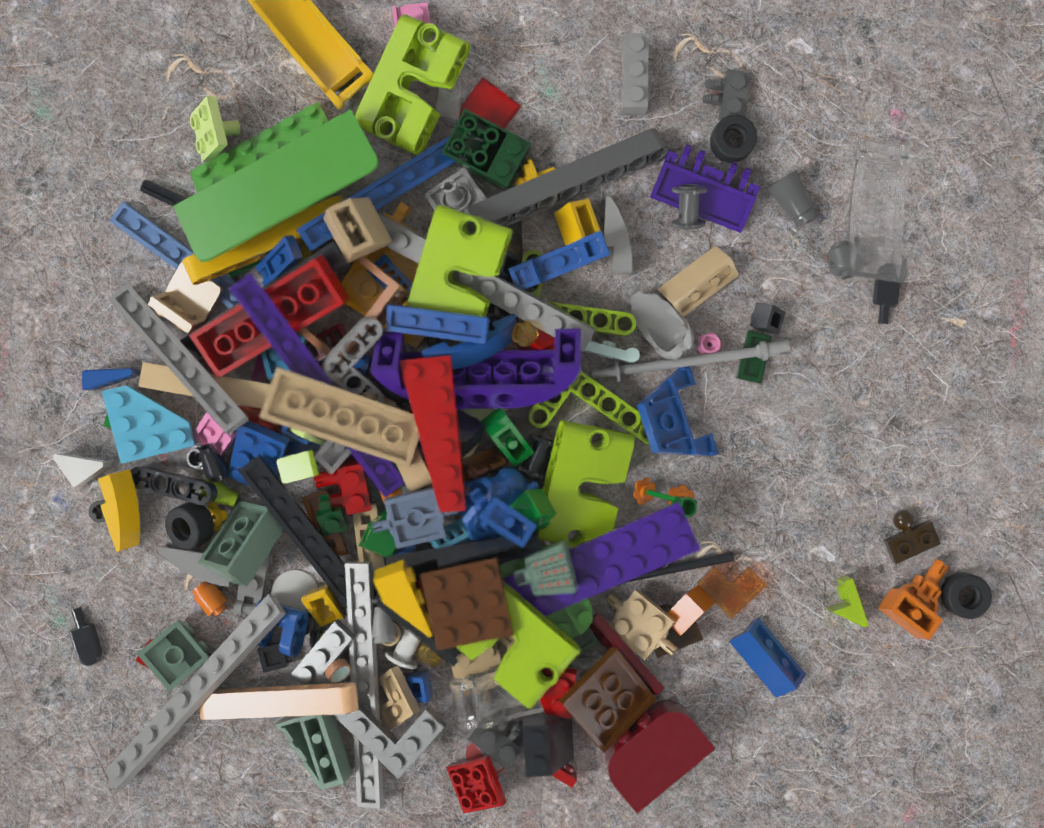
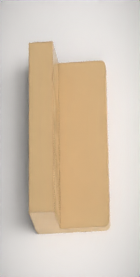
[658,246,739,317]

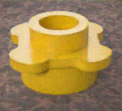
[208,503,228,531]

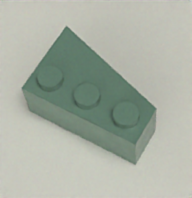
[275,714,353,790]

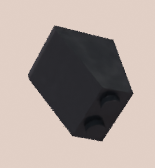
[522,709,574,777]

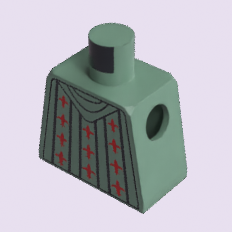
[514,540,578,595]

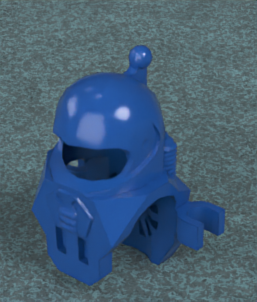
[456,468,539,542]

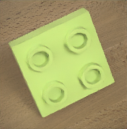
[190,96,240,162]

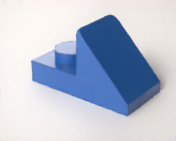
[479,497,537,547]

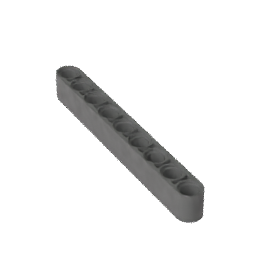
[461,128,668,235]

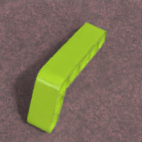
[517,250,636,337]
[529,371,649,444]

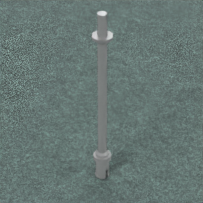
[592,339,790,382]

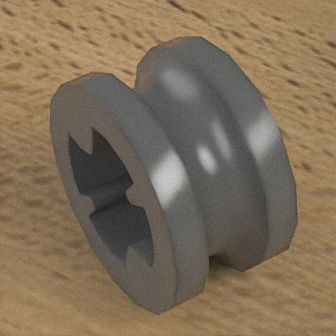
[89,500,106,523]

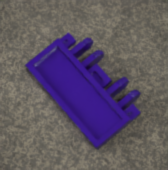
[650,144,760,233]

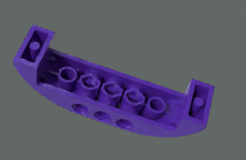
[371,328,581,409]

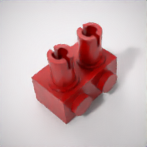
[313,456,372,515]

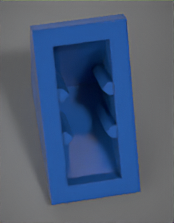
[403,669,433,703]

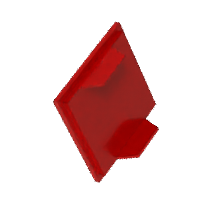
[454,77,522,129]

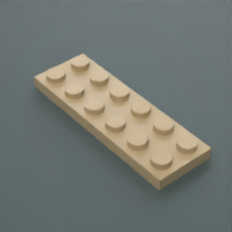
[260,367,419,467]

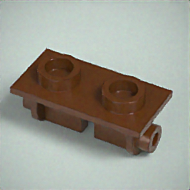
[462,446,508,482]

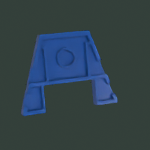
[637,366,719,457]

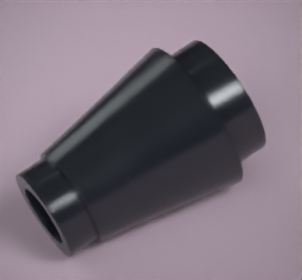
[198,443,229,482]

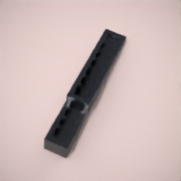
[386,532,542,580]

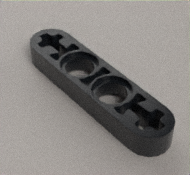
[130,466,218,505]

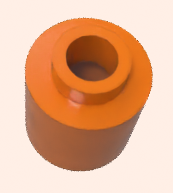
[192,581,229,617]

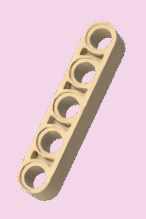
[364,381,432,492]

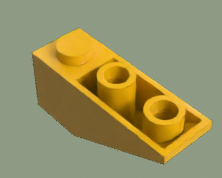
[374,559,433,637]

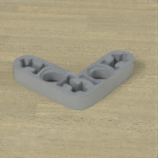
[322,316,384,404]

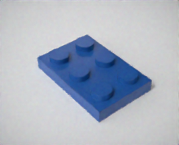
[227,421,290,486]

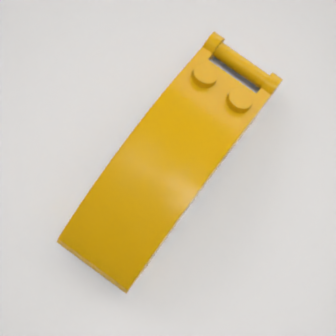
[246,0,374,111]

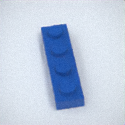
[386,304,490,344]

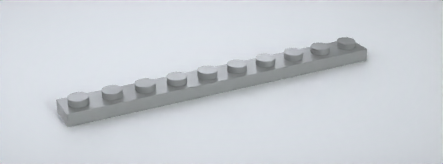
[377,212,596,352]
[345,561,384,809]
[105,594,286,790]

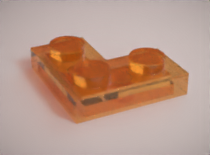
[696,565,767,619]

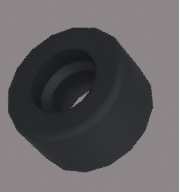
[710,114,757,163]
[165,502,214,550]
[940,572,992,619]

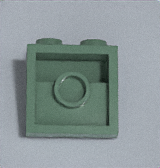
[137,619,212,692]

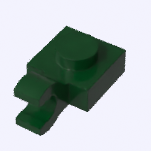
[316,493,348,536]

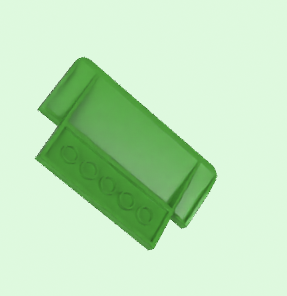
[173,102,379,262]

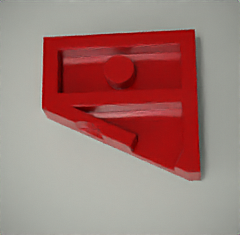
[540,667,577,719]

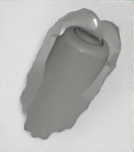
[629,290,695,360]

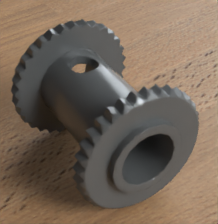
[671,184,707,230]

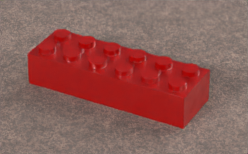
[189,255,350,378]

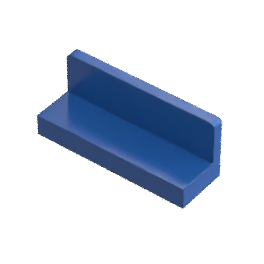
[730,618,806,697]

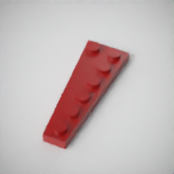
[400,356,467,513]

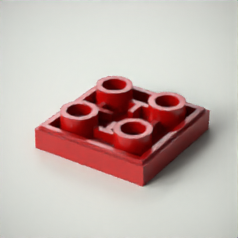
[446,755,507,813]

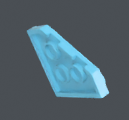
[102,385,196,464]

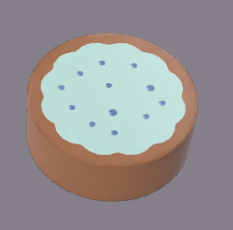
[325,659,352,683]

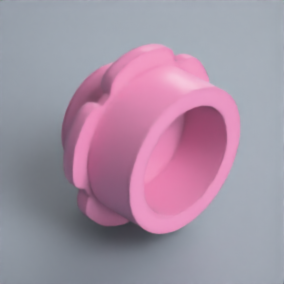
[698,333,722,354]

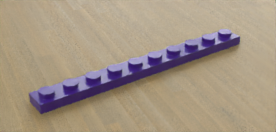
[229,274,405,498]

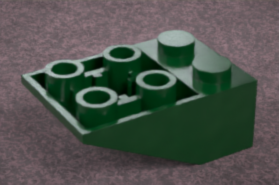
[441,108,531,191]

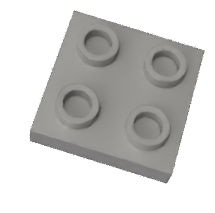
[423,168,487,211]

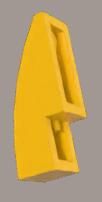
[98,469,140,552]

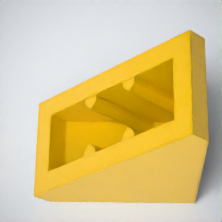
[301,584,343,627]

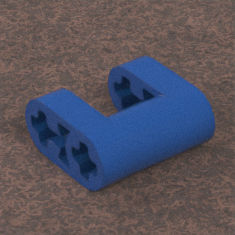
[255,598,309,657]

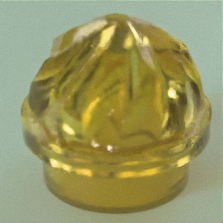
[512,321,538,347]

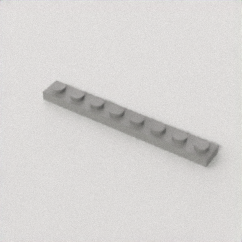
[108,283,249,436]

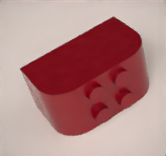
[605,700,716,814]

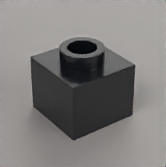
[750,302,786,335]

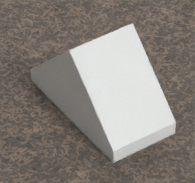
[53,454,112,488]

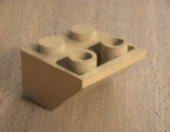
[323,198,393,263]

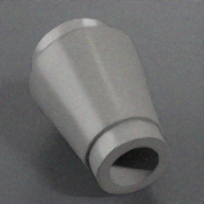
[372,607,397,644]

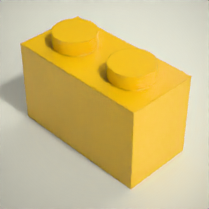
[554,199,600,246]

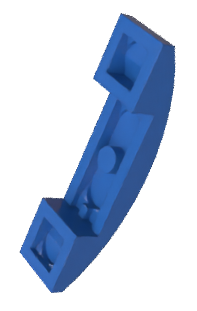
[508,231,611,290]
[422,314,518,370]

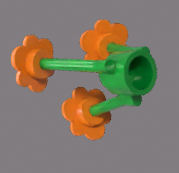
[633,477,697,517]

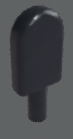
[872,265,901,325]
[69,607,102,666]

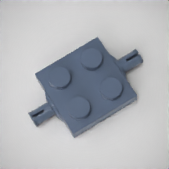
[372,487,459,549]

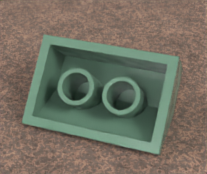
[198,500,284,587]

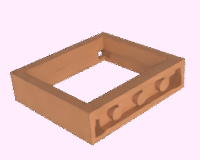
[298,239,410,367]

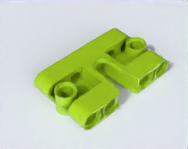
[355,14,470,156]
[407,204,512,343]
[537,420,634,548]
[457,580,581,709]

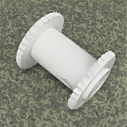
[385,625,420,669]

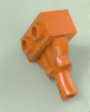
[878,559,949,640]

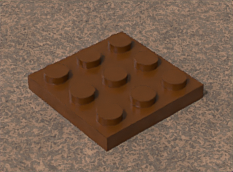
[420,557,514,651]
[559,646,656,753]

